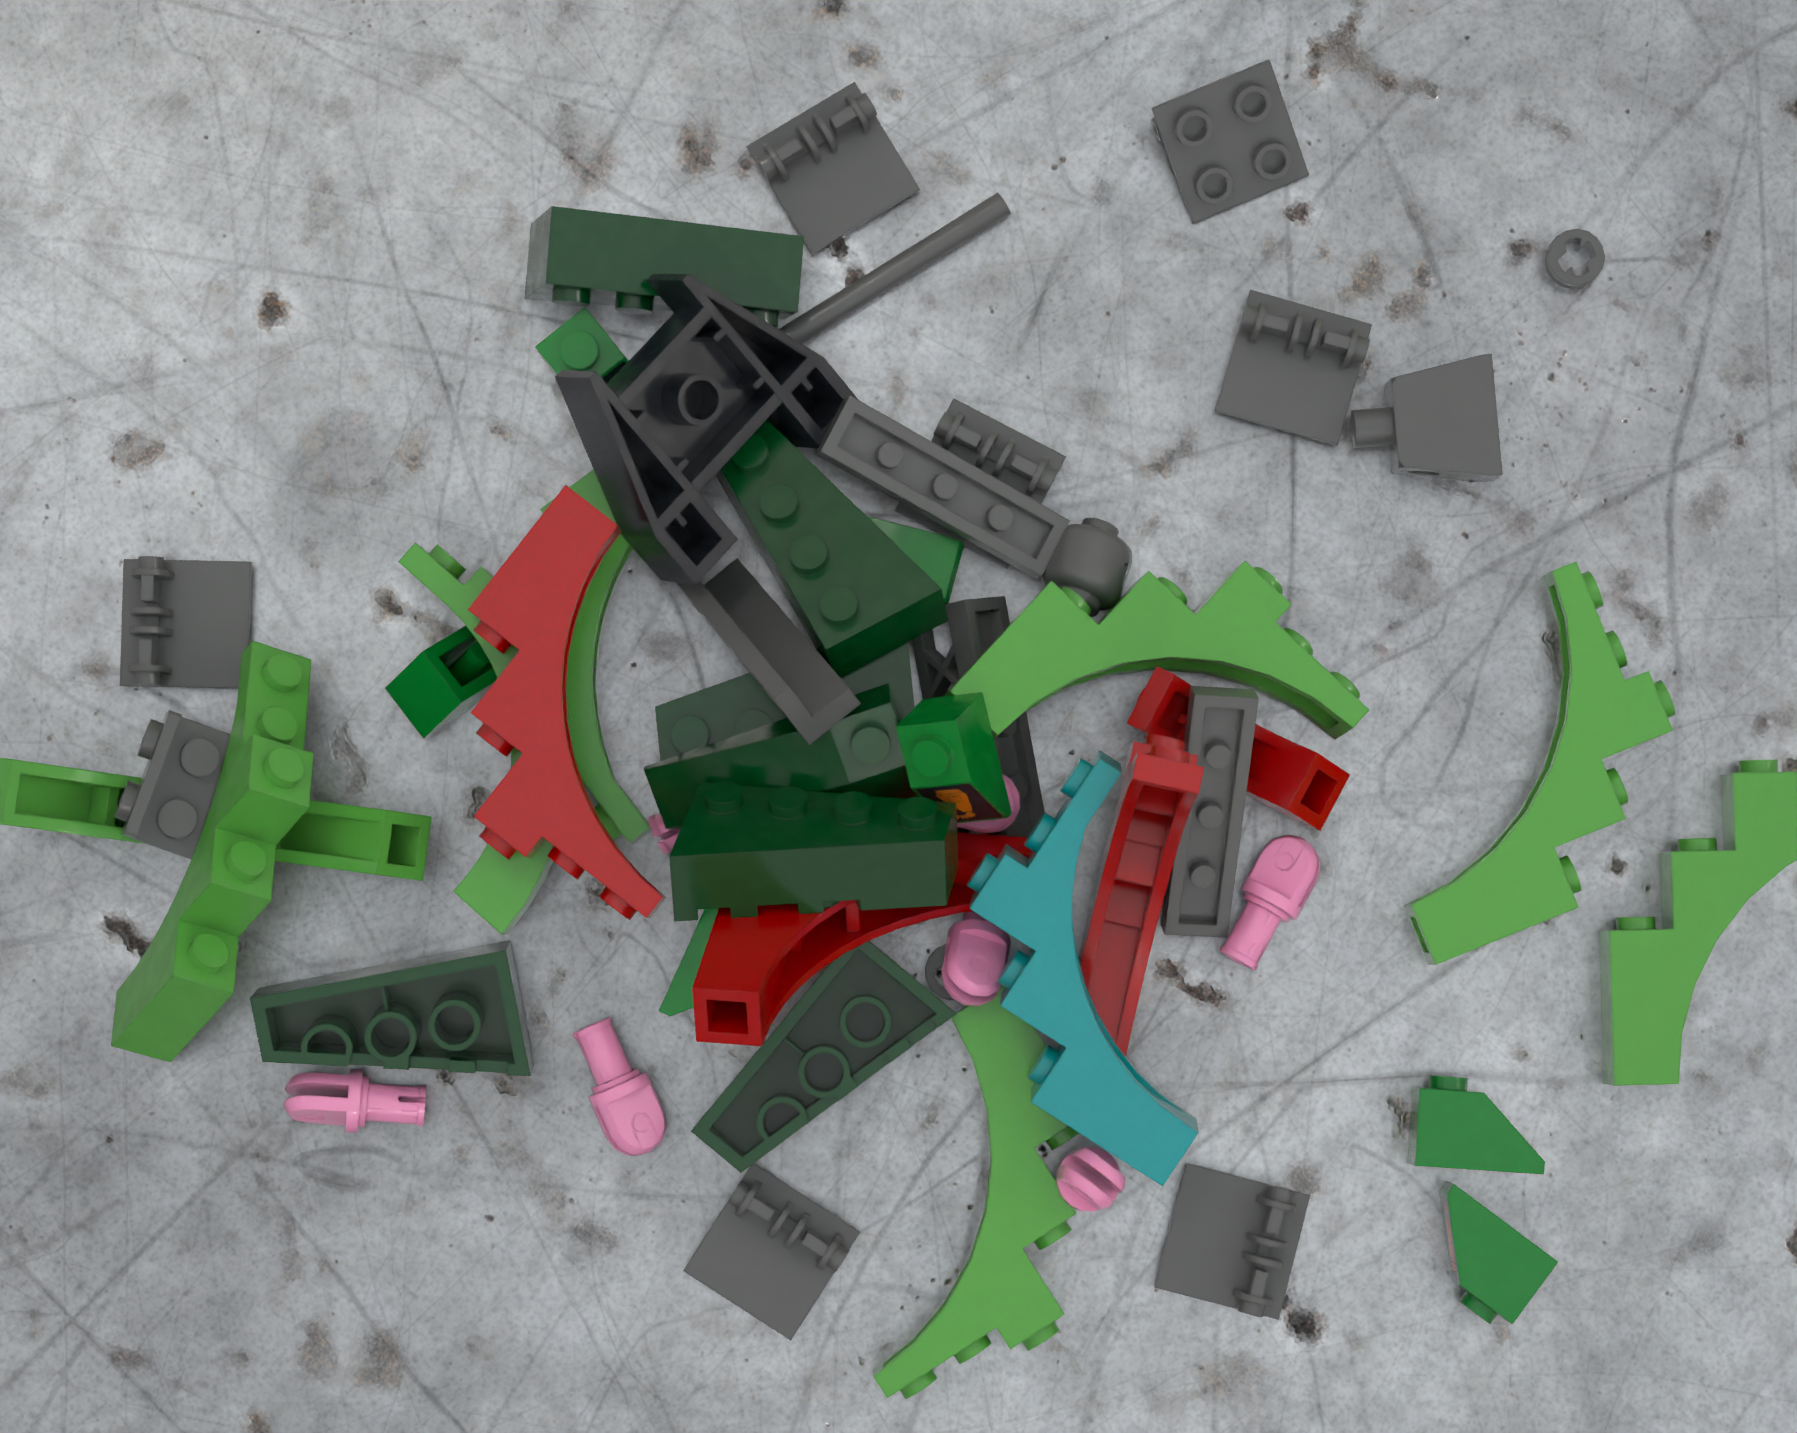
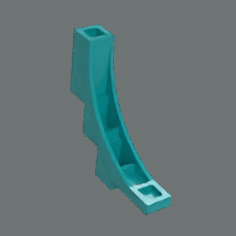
[966,750,1199,1186]

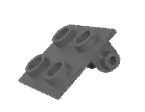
[1151,59,1309,224]
[746,82,920,255]
[1215,290,1372,446]
[895,398,1066,569]
[120,556,252,689]
[683,1163,860,1340]
[1154,1163,1310,1320]

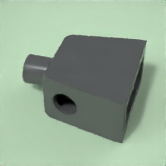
[1351,354,1503,482]

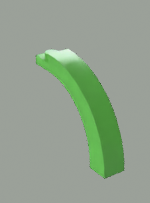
[398,542,573,935]

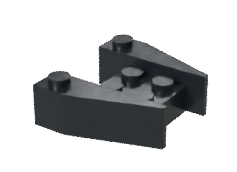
[555,274,858,585]

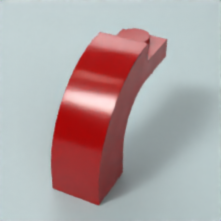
[1126,666,1350,831]

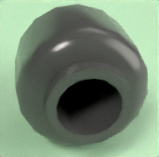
[1041,518,1132,617]

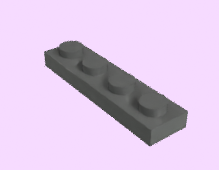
[815,395,1070,578]
[1161,686,1259,938]

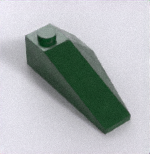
[644,683,919,829]

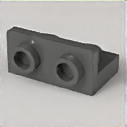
[114,710,231,860]

